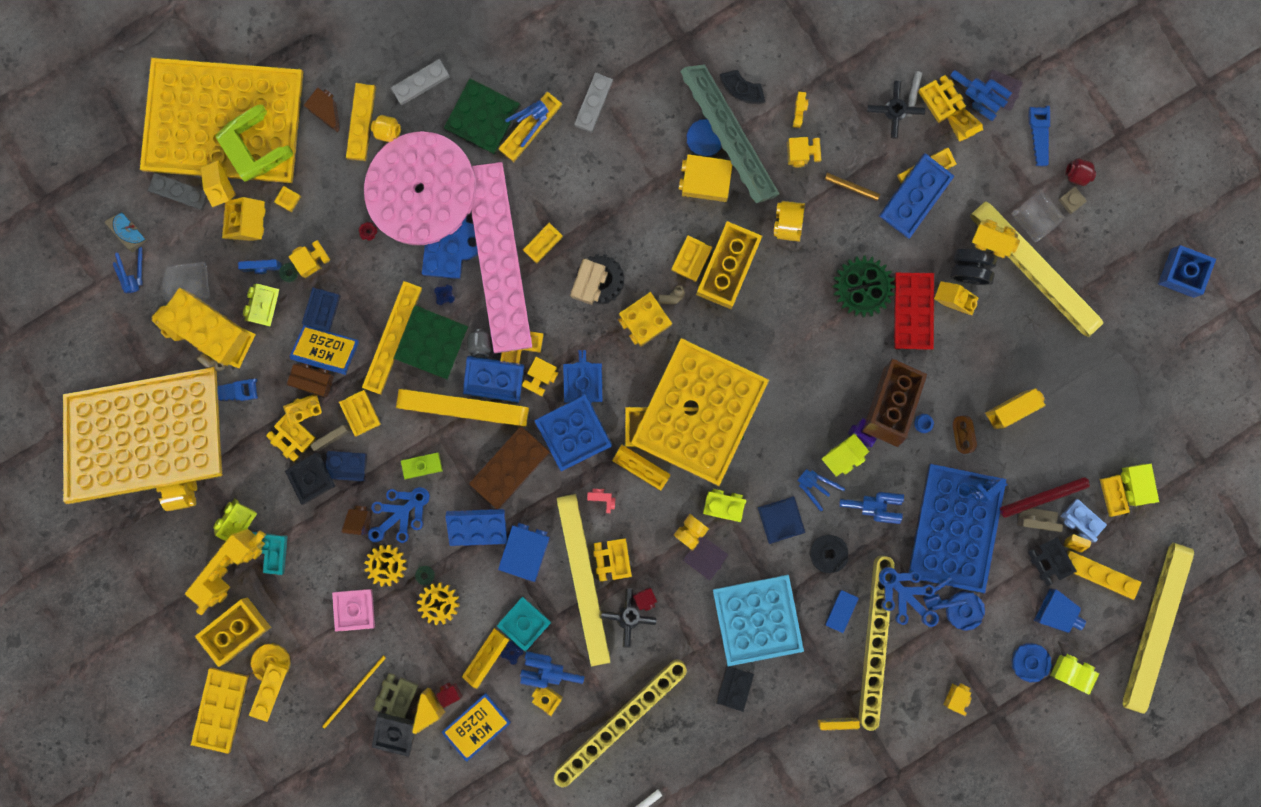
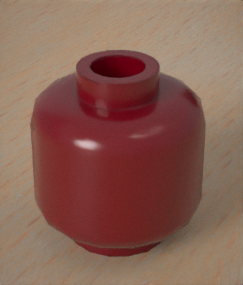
[1065,158,1096,186]

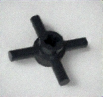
[867,81,925,139]
[599,589,657,648]

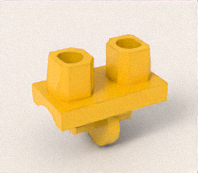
[283,394,322,425]

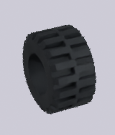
[576,254,624,305]

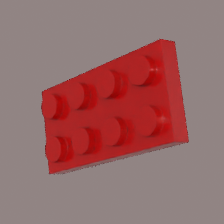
[894,272,934,350]

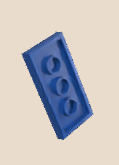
[879,153,955,239]

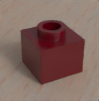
[633,586,657,612]
[436,682,463,708]

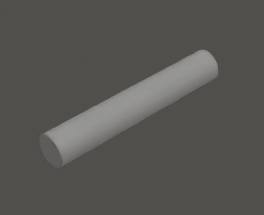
[906,71,922,116]

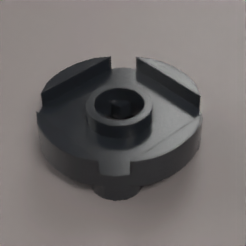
[809,534,848,573]

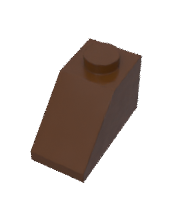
[304,87,340,133]
[341,505,372,535]

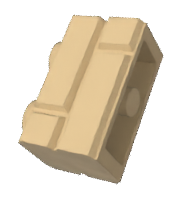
[570,259,608,305]

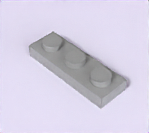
[391,59,450,106]
[574,73,613,133]

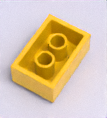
[195,597,271,667]

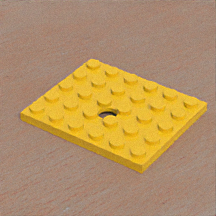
[631,338,769,486]

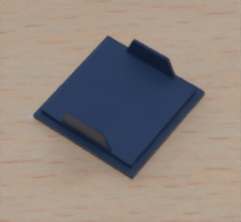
[757,496,805,544]

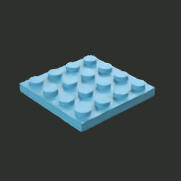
[712,575,804,666]

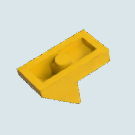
[947,108,983,141]

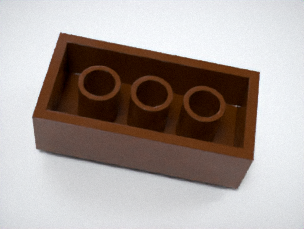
[862,358,927,447]
[469,426,551,509]

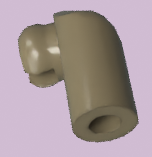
[659,285,685,305]
[196,353,225,371]

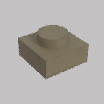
[1058,187,1087,214]

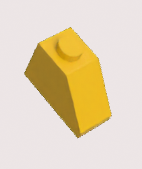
[201,160,236,207]

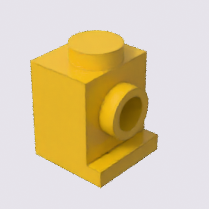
[943,683,971,716]
[532,686,563,716]

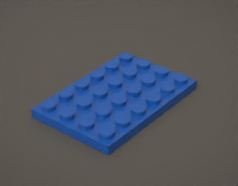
[908,464,1006,593]

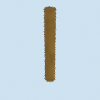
[825,173,880,201]

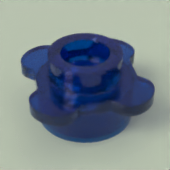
[434,285,455,305]
[501,641,524,665]

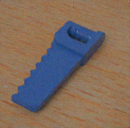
[1029,105,1050,166]
[217,379,258,401]

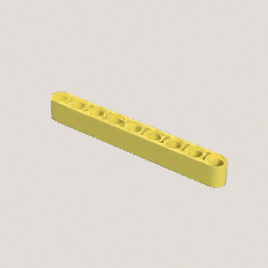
[970,201,1103,337]
[557,494,611,667]
[1123,543,1194,714]
[859,555,894,731]
[554,659,686,787]

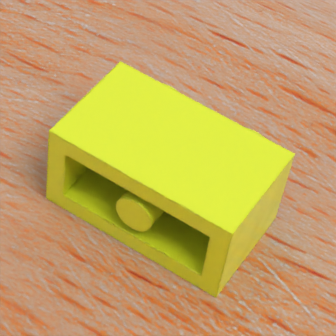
[822,433,870,477]
[1121,464,1159,506]

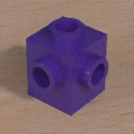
[848,418,877,448]

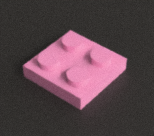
[332,589,375,631]

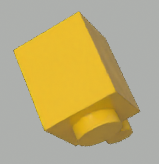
[787,137,822,167]
[288,240,330,278]
[522,357,559,396]

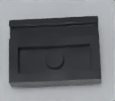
[716,666,754,712]

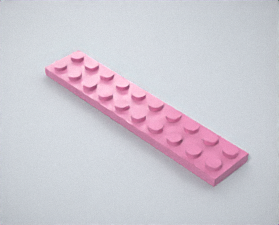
[471,162,532,353]

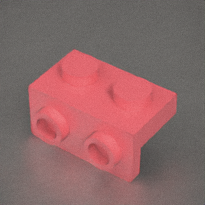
[587,489,615,513]

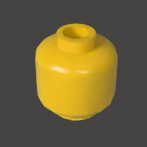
[371,115,401,142]

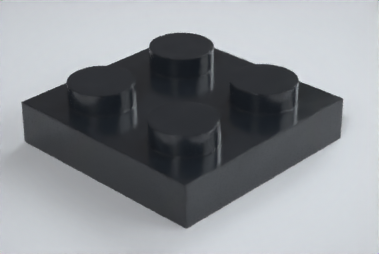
[285,453,336,505]
[371,712,415,757]

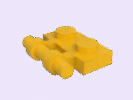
[918,75,966,123]
[266,414,317,462]
[593,538,632,581]

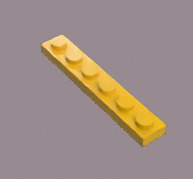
[362,281,423,395]

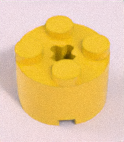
[774,201,805,242]
[157,481,197,511]

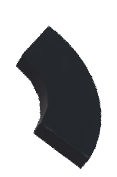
[719,70,765,104]

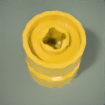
[674,514,709,550]

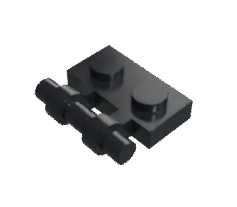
[1027,537,1077,586]

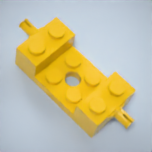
[185,529,266,615]

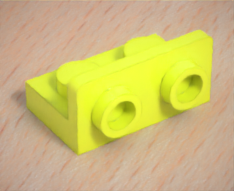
[243,284,279,326]
[703,489,746,522]
[213,499,257,541]

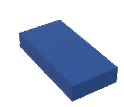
[825,590,859,633]

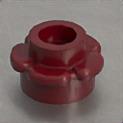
[359,222,377,241]

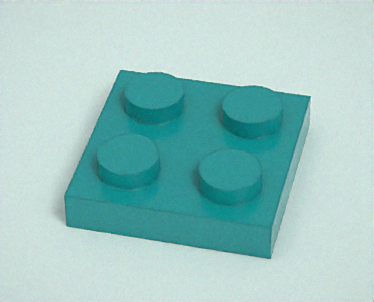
[497,597,551,652]

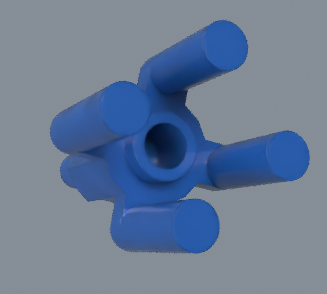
[950,70,1012,121]
[839,492,904,524]
[520,651,584,688]

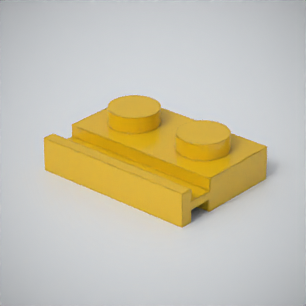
[671,235,713,282]
[339,390,381,437]

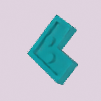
[252,532,287,575]

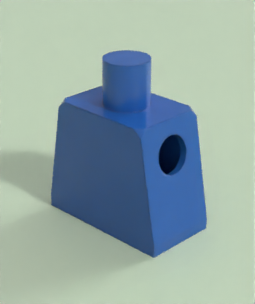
[1034,588,1086,633]

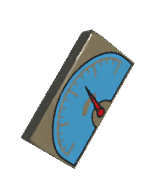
[104,211,148,252]

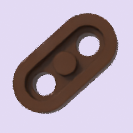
[953,415,977,454]

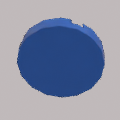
[686,119,722,157]
[946,591,985,631]
[1011,643,1052,682]

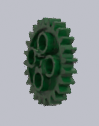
[832,255,895,318]

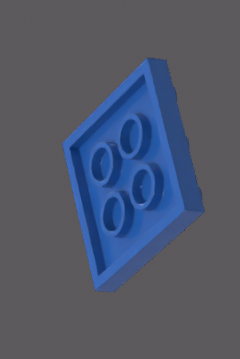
[534,394,612,471]

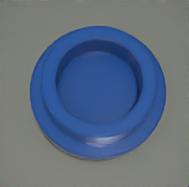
[914,414,934,433]

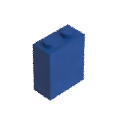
[498,523,550,582]

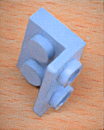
[1061,499,1107,542]

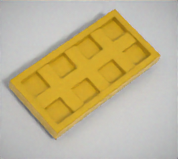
[191,667,249,754]

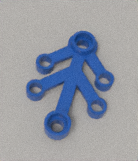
[368,487,430,543]
[879,567,939,627]

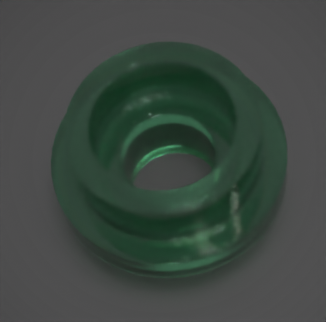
[279,263,299,282]
[415,566,435,585]

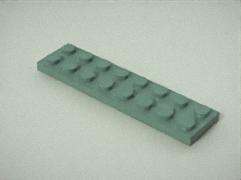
[680,65,779,203]

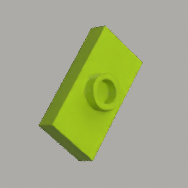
[401,453,443,479]

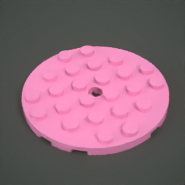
[364,132,476,245]

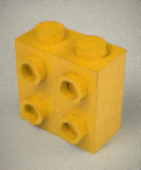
[972,219,1020,258]
[618,292,672,347]

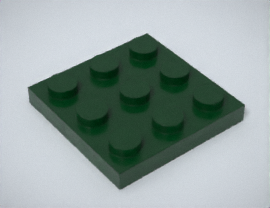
[444,78,521,155]
[393,305,468,380]

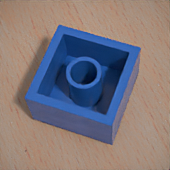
[1158,245,1216,298]

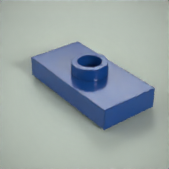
[238,259,282,274]

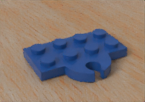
[422,216,478,279]

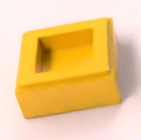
[274,186,301,213]
[1064,534,1091,553]

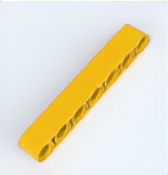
[396,389,529,427]

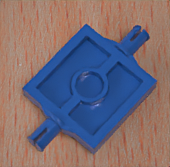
[563,350,603,403]

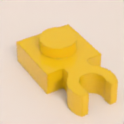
[793,92,809,128]

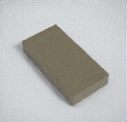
[310,425,351,451]

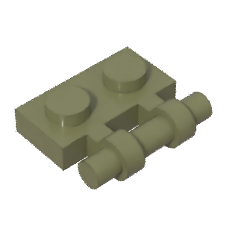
[374,673,419,718]

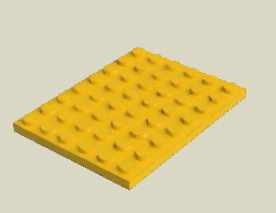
[140,58,303,183]
[63,367,222,504]

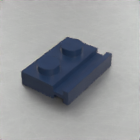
[302,287,341,332]
[326,451,367,481]

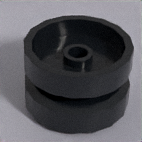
[950,249,998,285]

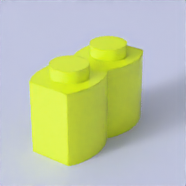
[1050,654,1099,695]

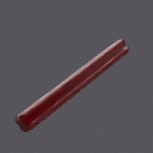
[1000,477,1090,518]

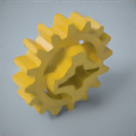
[364,544,407,587]
[417,582,460,625]

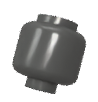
[467,329,492,358]

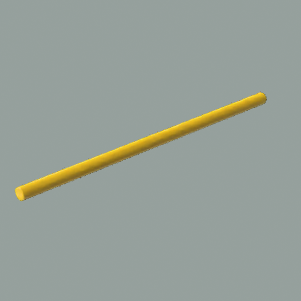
[322,655,386,729]

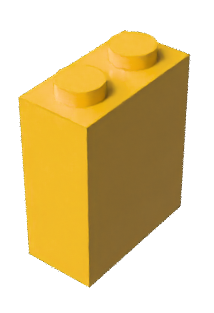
[679,154,732,202]
[985,388,1046,429]

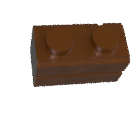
[287,362,334,397]

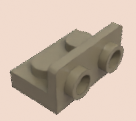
[1017,508,1063,532]

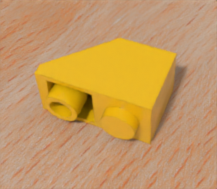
[934,281,978,315]

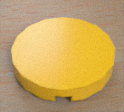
[250,643,291,681]

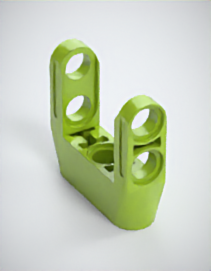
[215,104,293,182]

